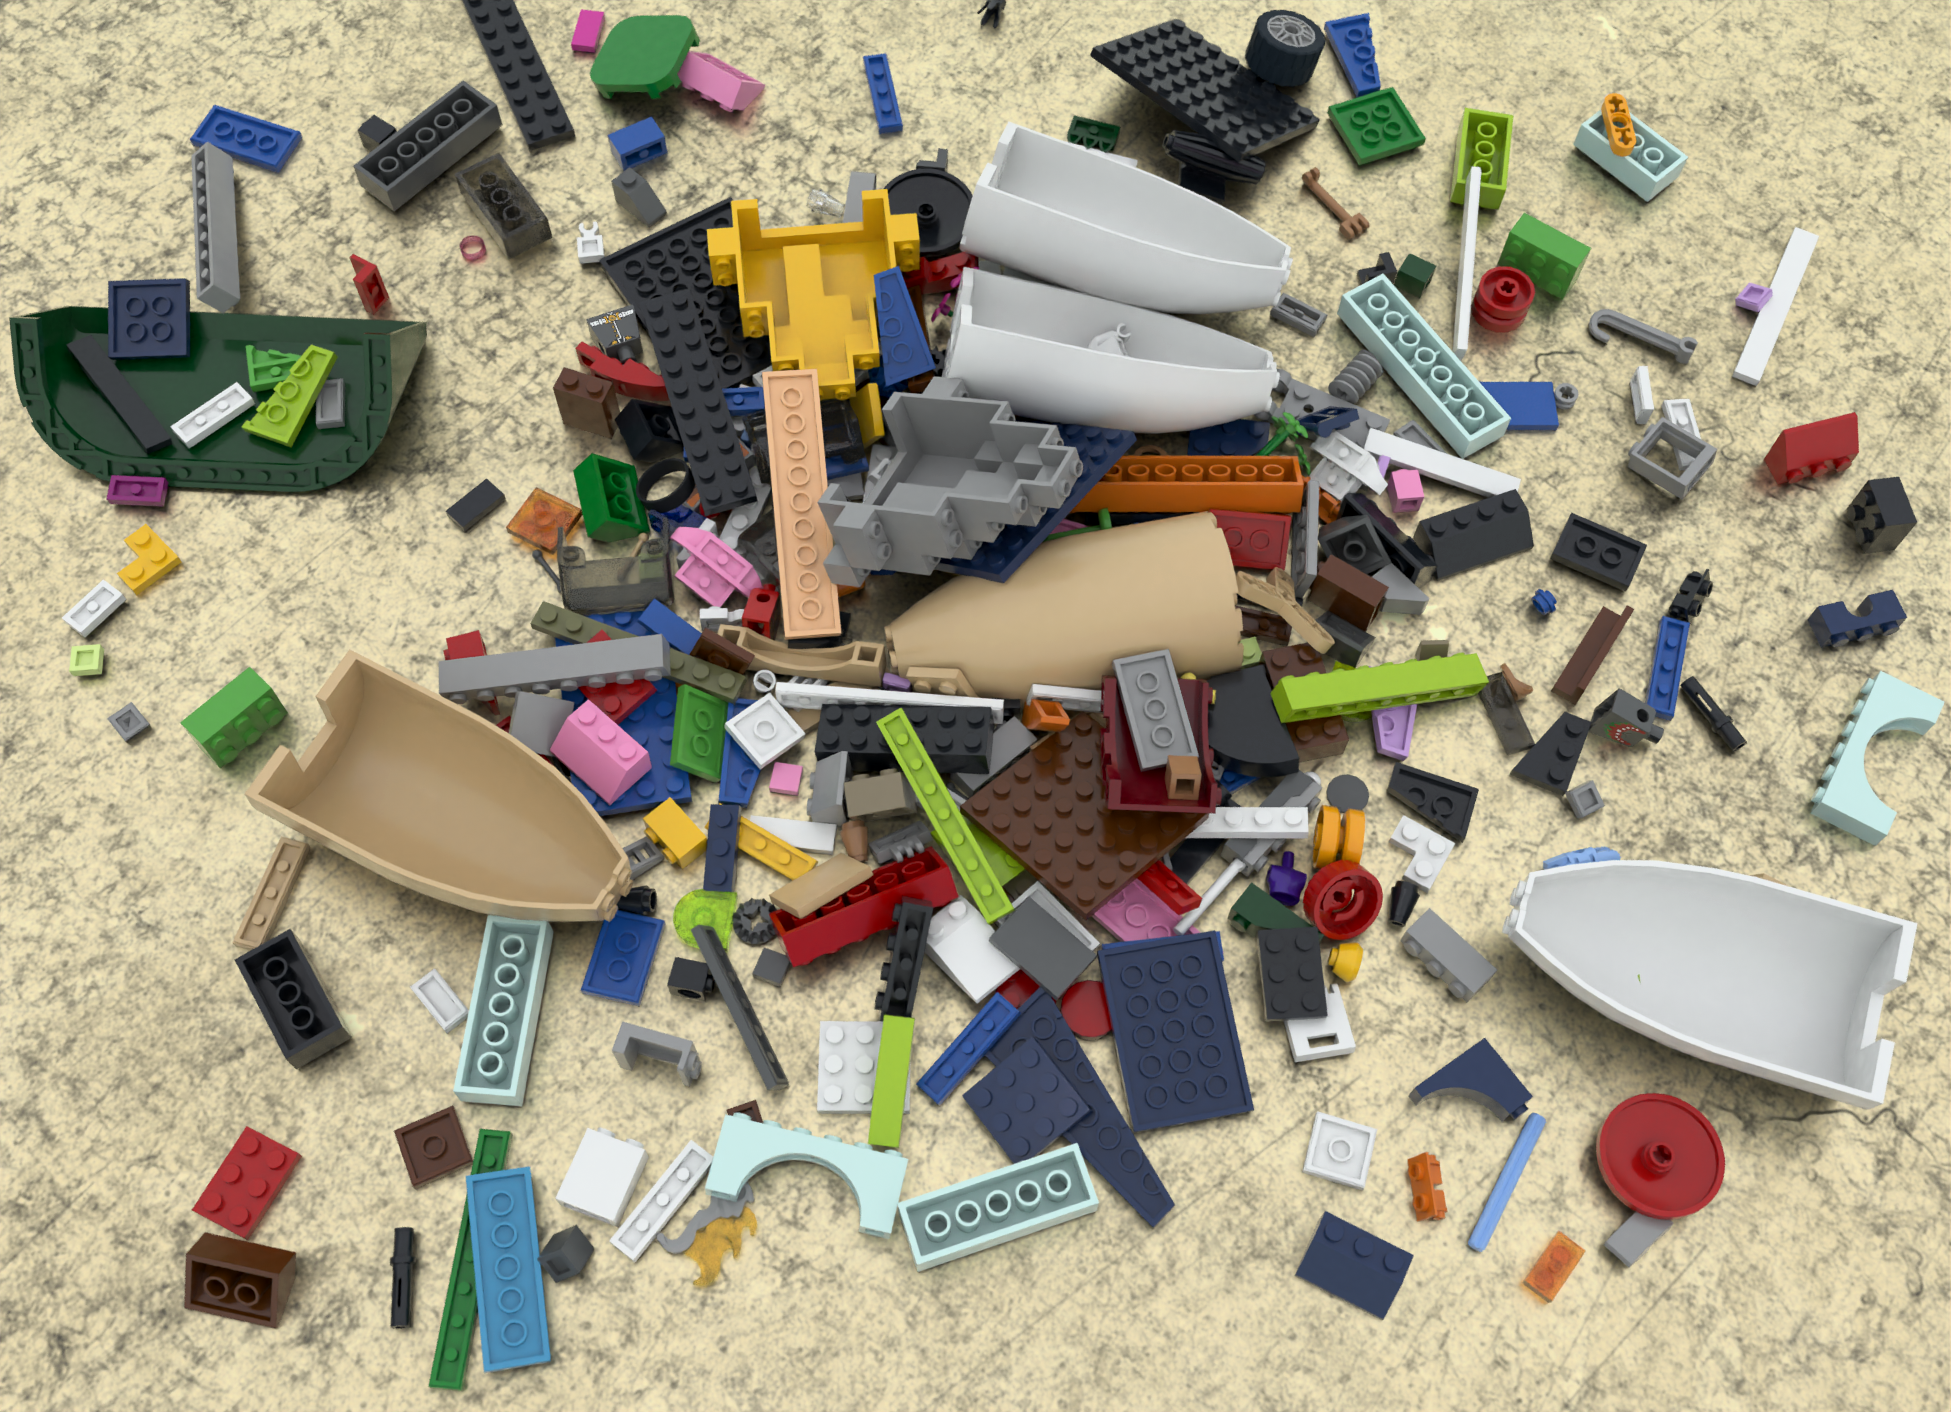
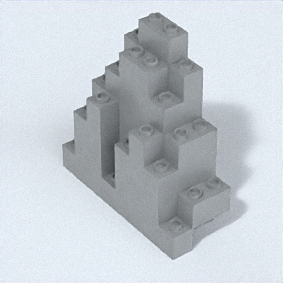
[817,376,1083,587]

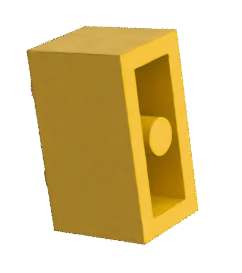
[643,797,707,870]

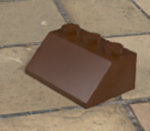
[184,1232,296,1328]

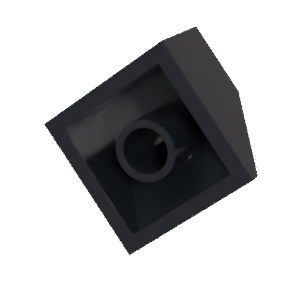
[614,398,684,463]

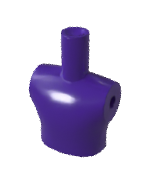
[1266,851,1307,906]

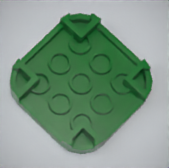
[590,15,700,99]

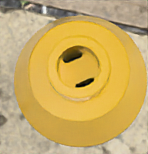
[1328,943,1363,982]

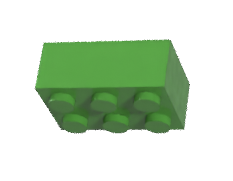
[1497,213,1591,299]
[180,667,288,768]

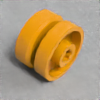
[1312,805,1365,869]

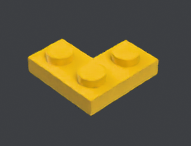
[117,524,182,595]

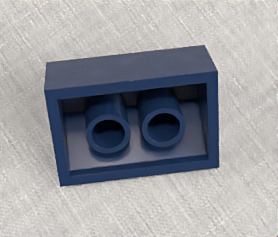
[1294,1211,1414,1320]

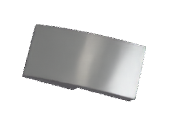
[1604,1212,1674,1267]

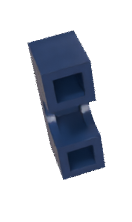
[1807,590,1907,647]

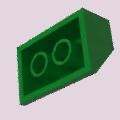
[573,453,650,543]

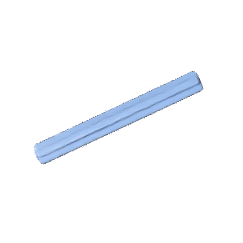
[1468,1113,1546,1252]

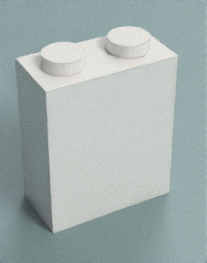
[555,1127,649,1227]

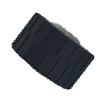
[1245,9,1325,87]

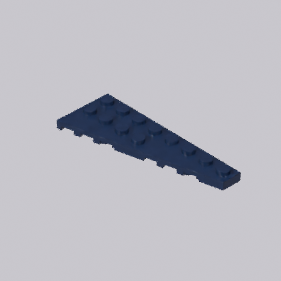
[985,987,1176,1228]

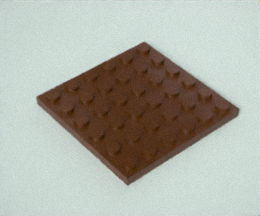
[960,711,1209,921]

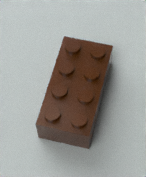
[1258,643,1349,763]

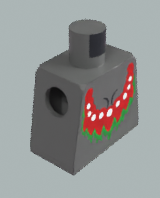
[1588,688,1664,747]

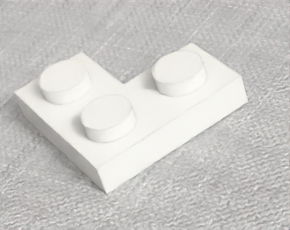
[1389,815,1455,893]

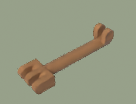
[1302,167,1370,239]

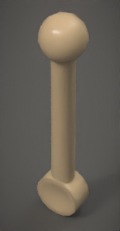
[617,533,649,580]

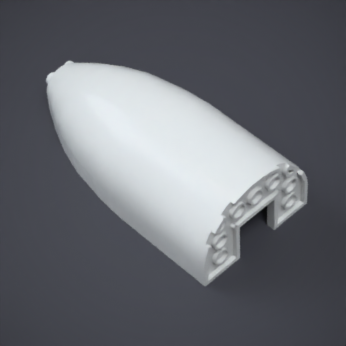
[960,122,1293,314]
[942,267,1280,434]
[1502,860,1917,1110]

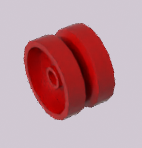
[1471,266,1535,333]

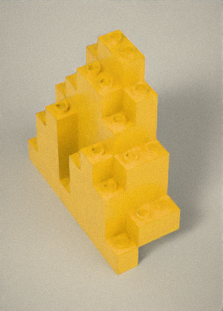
[707,189,920,401]

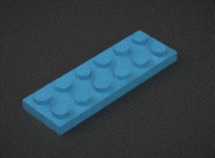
[466,1166,551,1373]

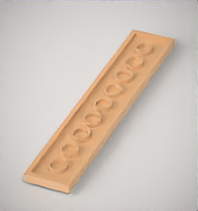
[762,369,841,640]

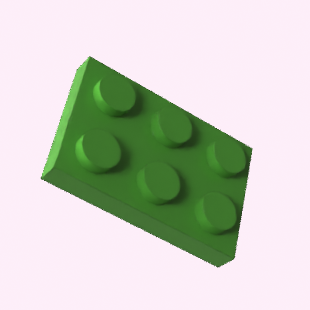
[670,684,728,783]

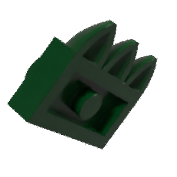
[1067,115,1121,153]

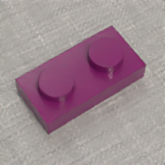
[106,475,169,507]

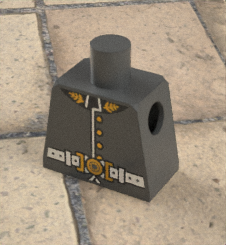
[586,304,643,365]

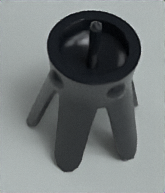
[977,0,1006,29]

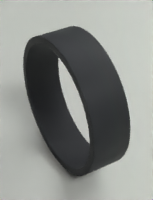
[636,458,696,513]

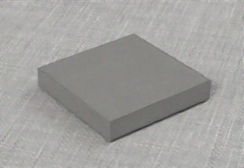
[509,691,575,757]

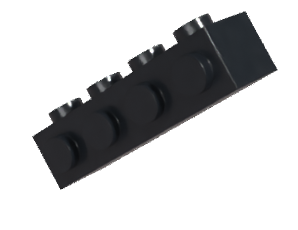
[874,896,933,1022]

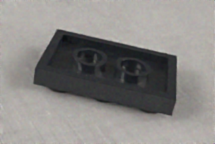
[1550,512,1647,591]
[1256,927,1328,1022]

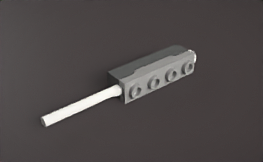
[1173,770,1322,936]

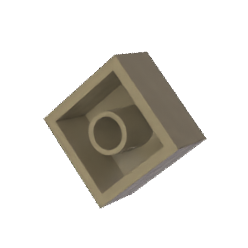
[844,769,918,822]

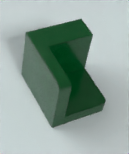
[1394,254,1436,298]

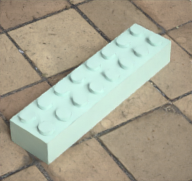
[1337,274,1511,459]

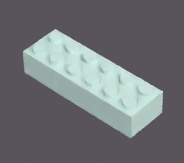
[453,915,554,1106]
[897,1143,1099,1272]

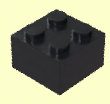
[1847,477,1917,554]

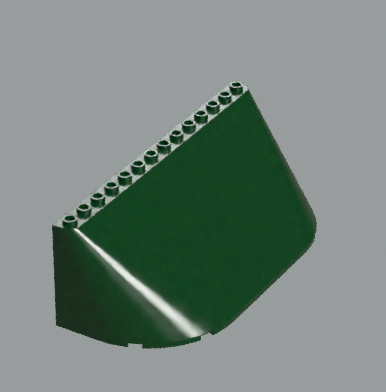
[9,306,427,492]

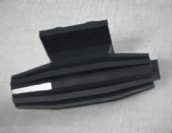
[1163,130,1266,204]

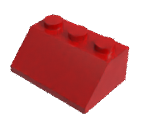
[1764,412,1859,485]

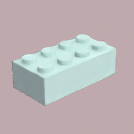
[1573,108,1688,202]

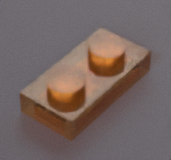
[1522,1231,1586,1303]

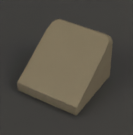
[1415,640,1449,661]

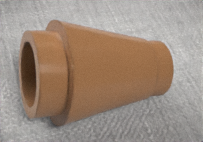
[840,820,868,863]

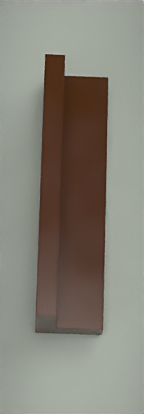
[1551,605,1634,705]

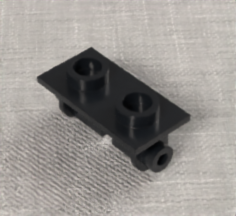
[1669,569,1713,626]

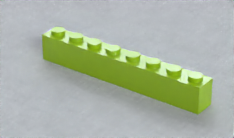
[1270,653,1489,723]

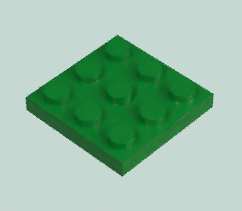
[1327,87,1426,165]

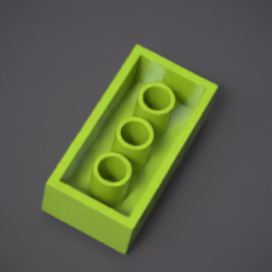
[1450,108,1514,210]

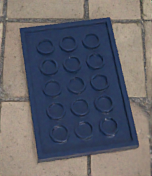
[1097,930,1254,1133]

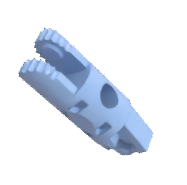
[1543,846,1621,870]

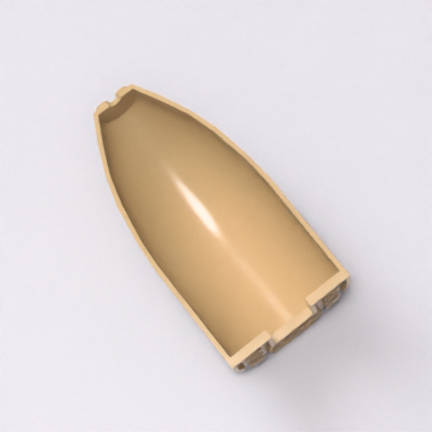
[884,511,1244,709]
[245,649,634,922]

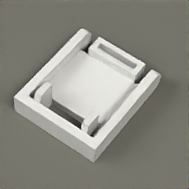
[1284,983,1356,1062]

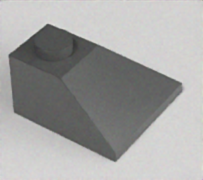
[1318,515,1392,574]

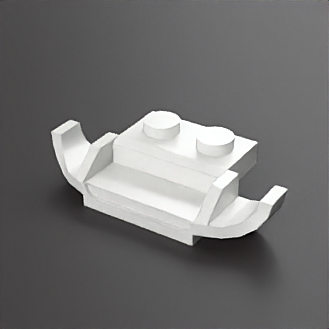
[1309,431,1388,502]

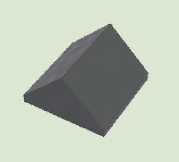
[1307,611,1376,670]

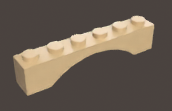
[717,624,887,687]

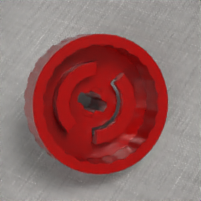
[1303,860,1383,940]

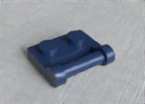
[1296,406,1359,438]

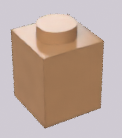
[1165,755,1202,800]

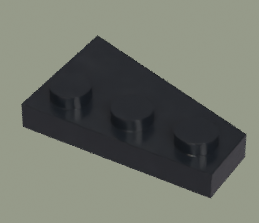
[1509,712,1592,796]

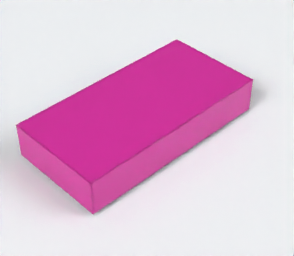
[571,9,605,53]

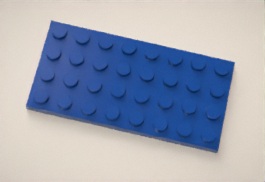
[555,602,692,816]

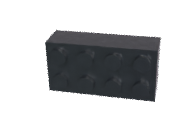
[234,929,352,1070]

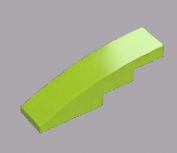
[868,1015,915,1148]

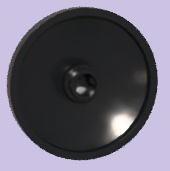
[883,169,973,258]

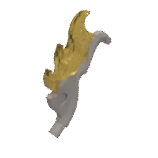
[656,1182,757,1286]

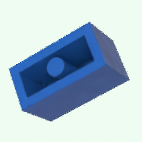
[608,117,668,171]

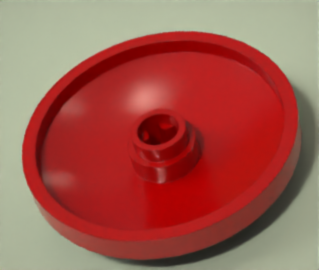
[1596,1093,1725,1220]

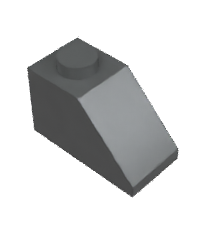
[611,167,667,228]

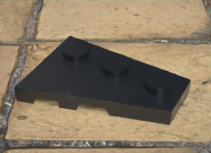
[1387,762,1479,843]

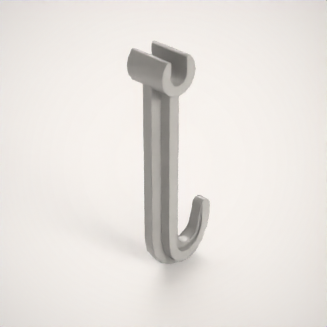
[1588,309,1698,364]

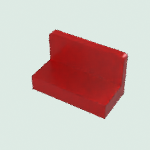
[349,254,389,315]

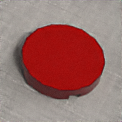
[1060,980,1112,1041]

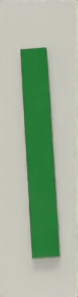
[428,1129,512,1391]

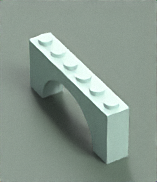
[1811,671,1945,846]
[705,1113,908,1239]

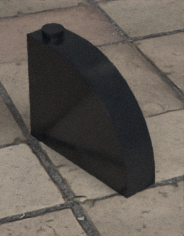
[1206,665,1299,777]

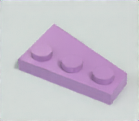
[1369,666,1417,761]

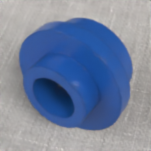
[1531,589,1557,615]

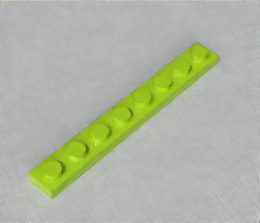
[876,708,1015,925]

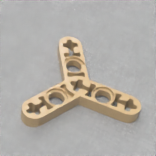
[1235,567,1335,654]

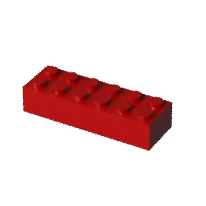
[769,846,959,967]

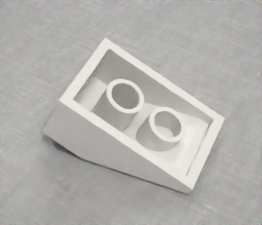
[925,895,1020,1004]

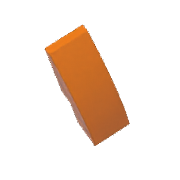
[1021,699,1070,732]

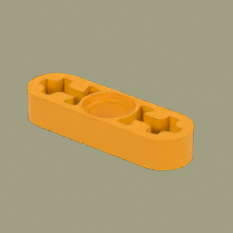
[1601,93,1636,157]

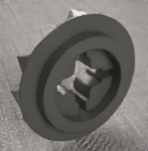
[733,898,777,944]

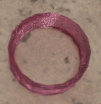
[460,235,486,260]

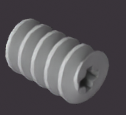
[1328,350,1383,404]

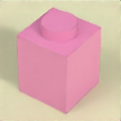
[1387,469,1424,513]

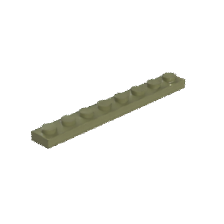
[530,601,747,704]

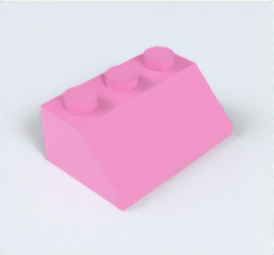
[677,51,765,112]
[550,699,652,806]

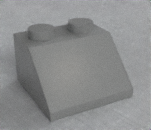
[807,751,854,827]

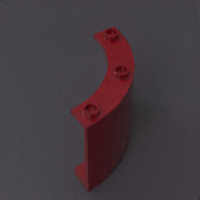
[1100,675,1222,814]

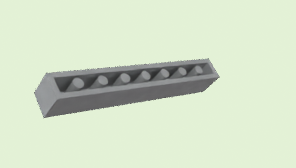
[191,142,241,313]
[439,634,671,704]

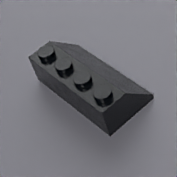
[1413,489,1534,581]
[1336,493,1438,589]

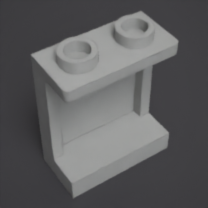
[612,1021,702,1087]

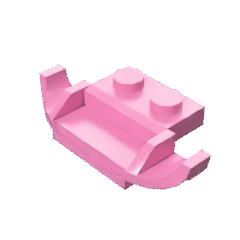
[670,527,763,607]

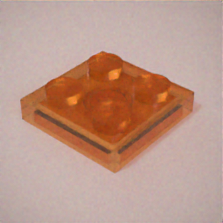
[506,487,583,555]

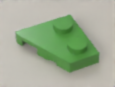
[246,345,301,392]

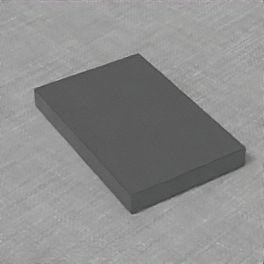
[989,897,1097,1001]

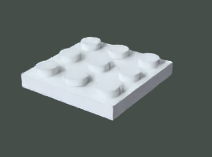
[817,1021,910,1114]

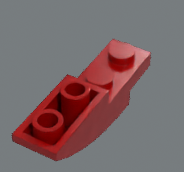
[901,252,979,294]
[576,341,670,401]

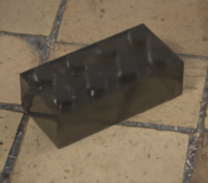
[455,153,553,260]

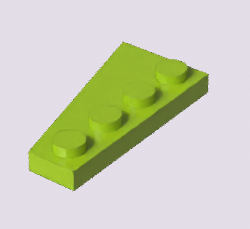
[242,345,338,447]

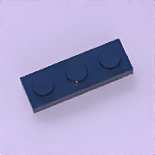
[703,804,742,894]

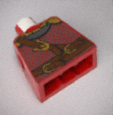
[742,584,781,640]

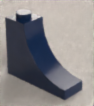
[1409,1038,1533,1122]

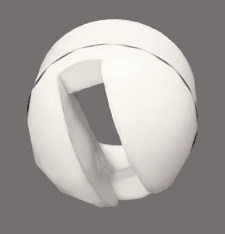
[753,670,776,693]

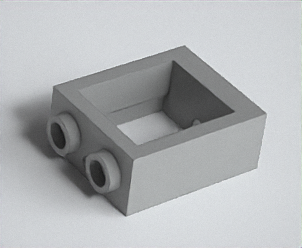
[1628,417,1717,499]

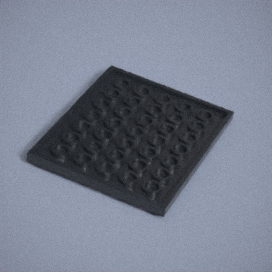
[1090,19,1320,162]
[599,197,772,389]

